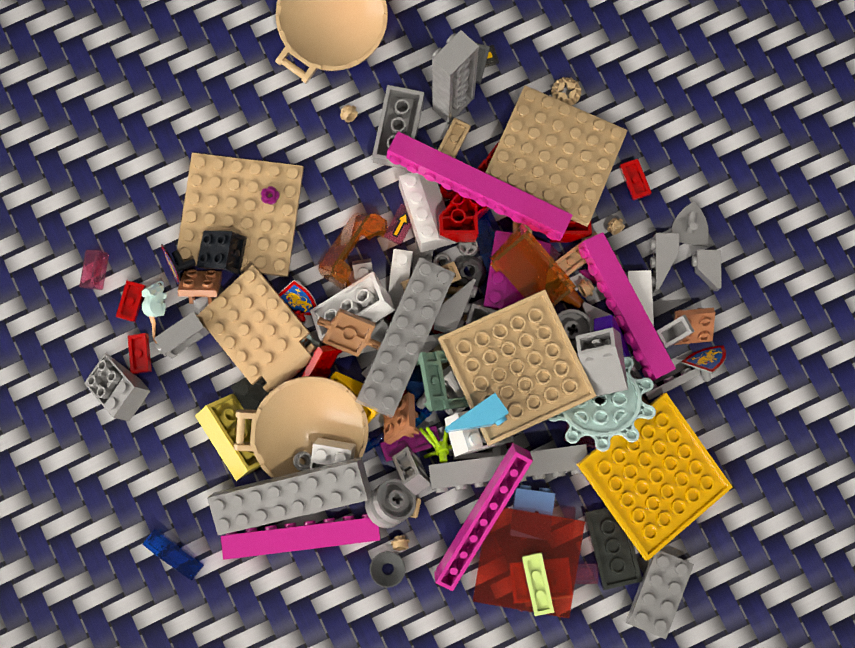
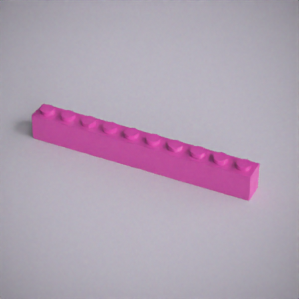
[386,132,573,241]

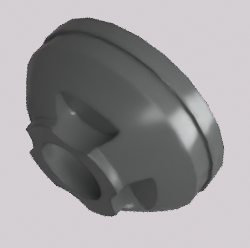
[455,256,487,288]
[370,551,406,588]

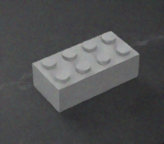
[372,85,425,169]
[625,550,694,639]

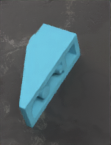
[444,393,509,433]

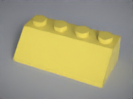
[195,393,261,481]

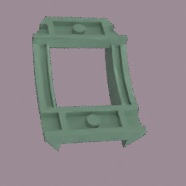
[417,350,469,411]

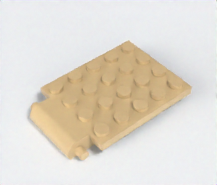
[198,265,317,393]

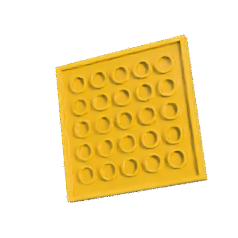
[576,393,733,560]

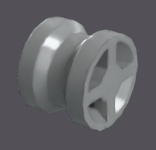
[459,241,478,257]

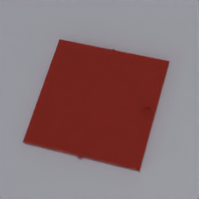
[473,507,585,618]

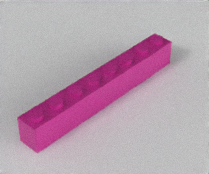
[578,232,676,381]
[434,443,533,591]
[221,514,381,560]

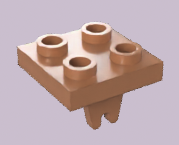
[178,270,222,304]
[674,307,715,345]
[383,392,419,444]

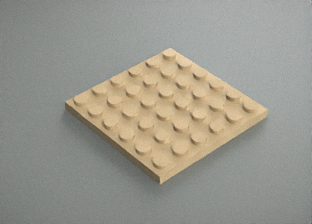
[485,86,628,227]
[175,153,304,277]
[438,290,596,447]

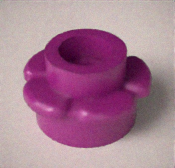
[261,186,280,205]

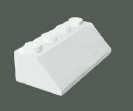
[399,173,457,253]
[310,272,395,345]

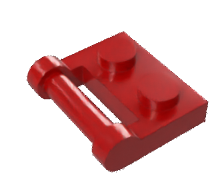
[302,345,342,378]

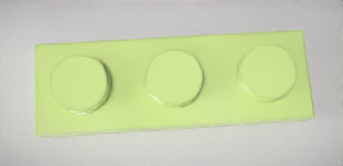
[522,552,554,616]

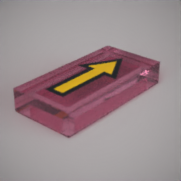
[384,204,412,246]

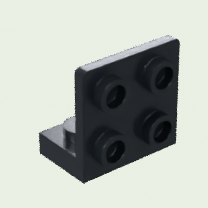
[197,231,247,274]

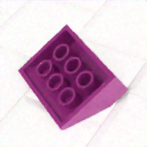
[483,230,551,311]

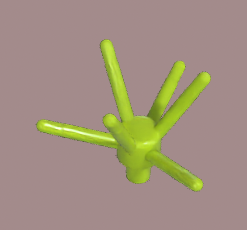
[419,416,453,463]

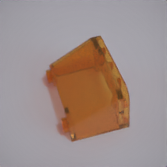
[319,212,388,290]
[490,223,576,307]

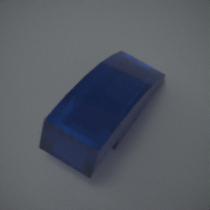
[142,529,204,581]

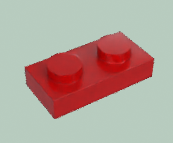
[619,159,652,201]
[116,280,146,323]
[127,333,152,374]

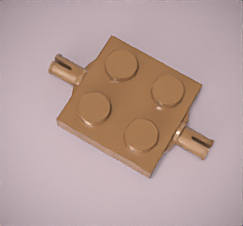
[317,308,381,357]

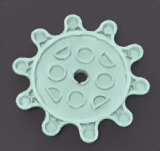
[548,357,656,452]

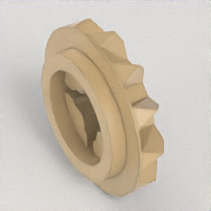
[551,77,581,106]

